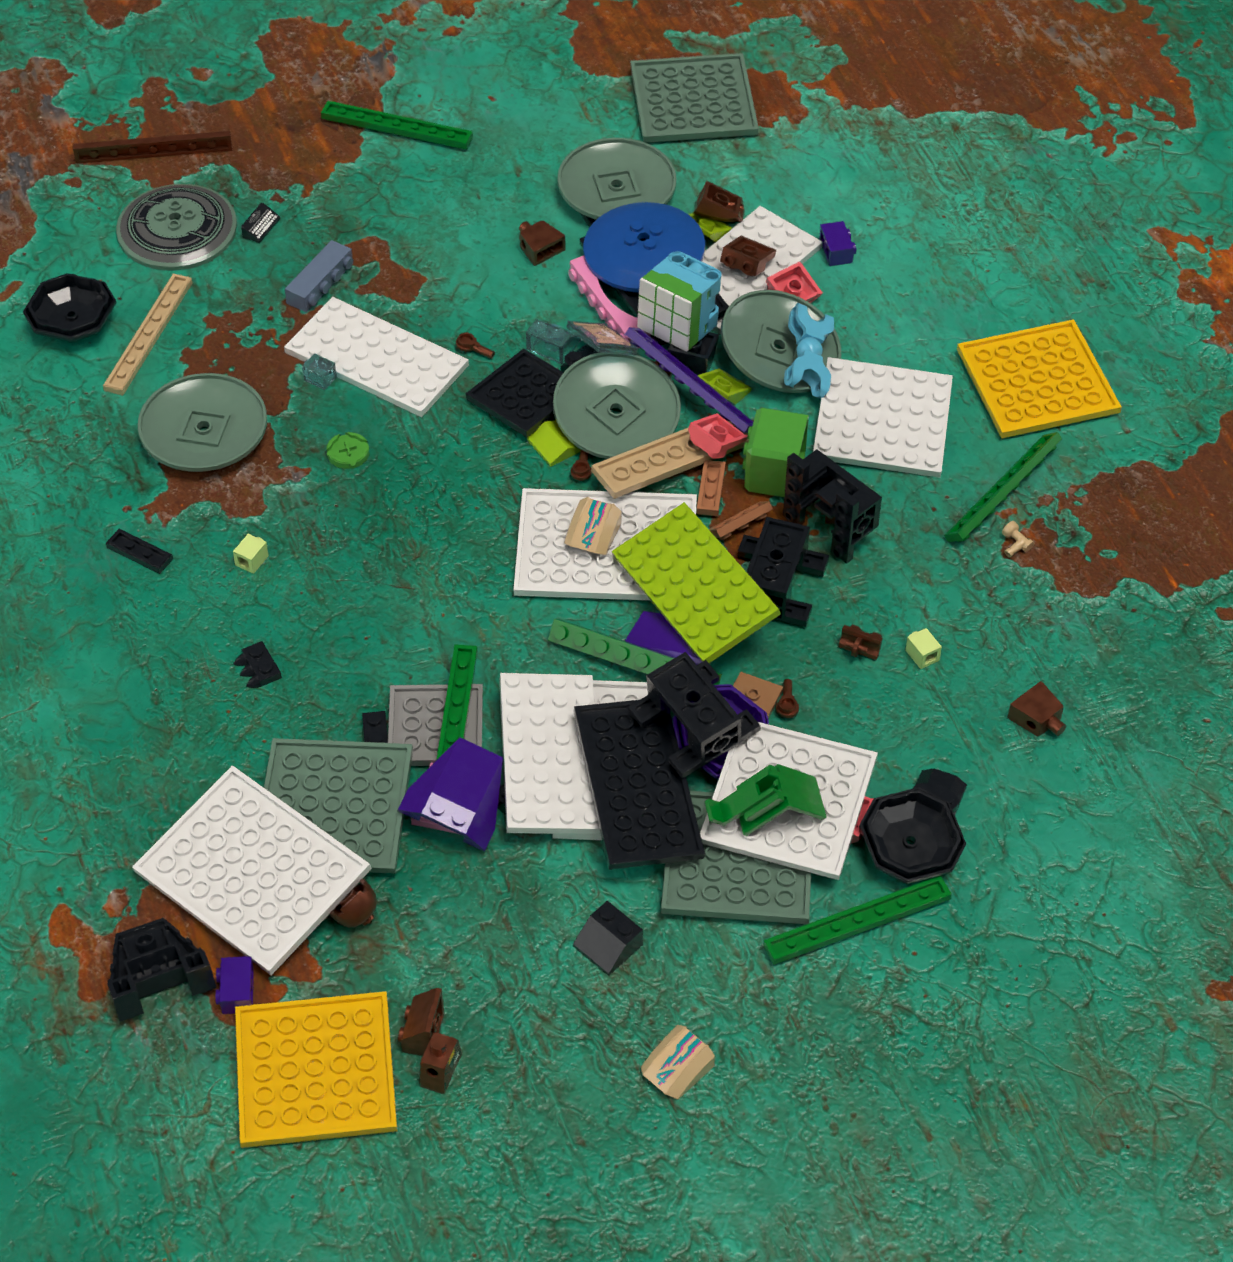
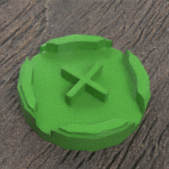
[327,432,370,469]

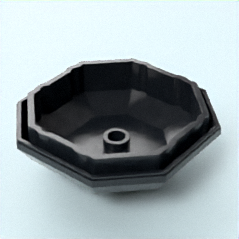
[23,273,116,343]
[859,787,966,884]

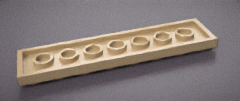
[591,421,749,499]

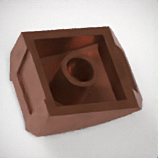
[693,181,745,222]

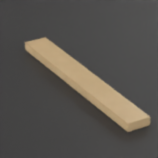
[103,273,193,396]

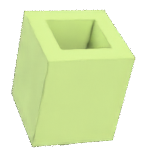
[233,534,269,574]
[905,628,942,669]

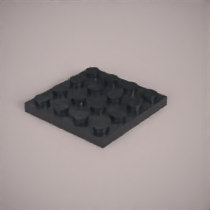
[465,348,564,437]

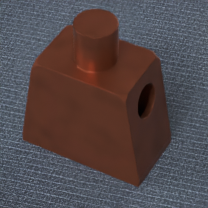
[519,221,566,266]
[1008,681,1066,736]

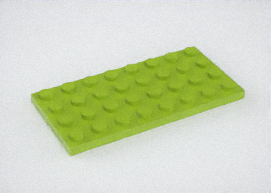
[611,502,781,663]

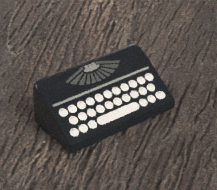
[241,203,280,243]

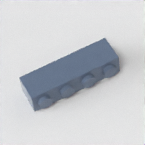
[285,240,353,313]

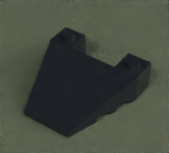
[107,918,217,1022]

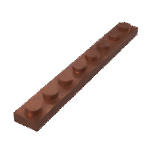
[73,131,233,164]

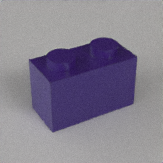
[819,221,856,266]
[216,956,254,1014]

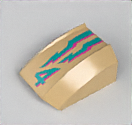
[564,497,622,555]
[641,1025,715,1099]

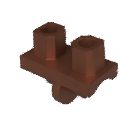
[838,624,883,660]

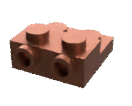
[720,235,777,276]

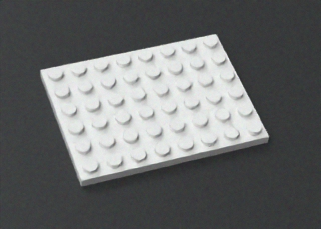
[514,488,697,601]
[132,765,372,975]

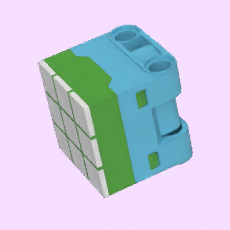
[637,251,722,352]

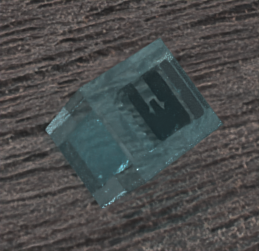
[302,353,337,390]

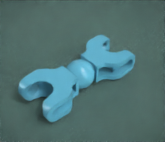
[784,303,834,399]

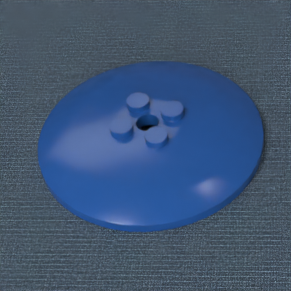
[583,202,705,292]

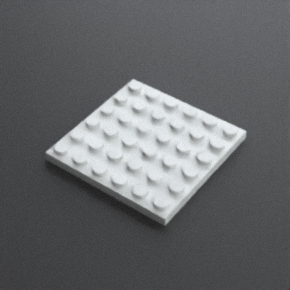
[813,357,953,478]
[700,722,878,880]

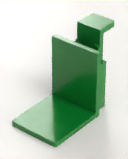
[705,764,827,836]

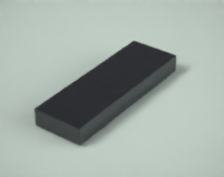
[106,529,173,574]

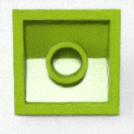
[688,213,732,242]
[697,368,752,405]
[527,421,581,467]

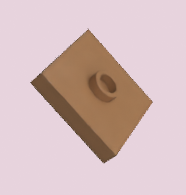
[733,672,783,719]

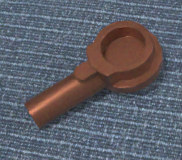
[456,332,495,359]
[571,450,592,481]
[776,679,799,718]

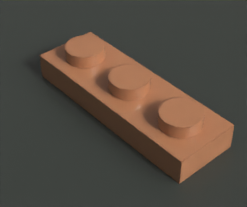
[696,460,726,516]
[709,501,773,540]

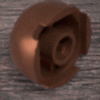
[329,879,377,927]

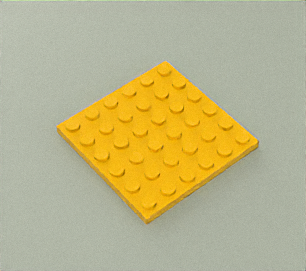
[957,319,1122,439]
[235,991,397,1148]

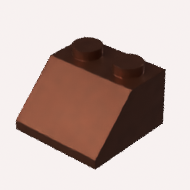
[398,988,444,1056]

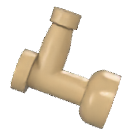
[1002,521,1035,558]

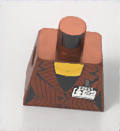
[420,1032,462,1094]

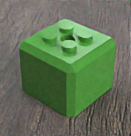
[743,408,809,497]

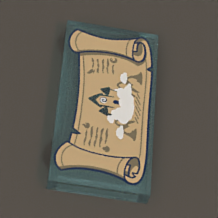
[566,321,638,355]

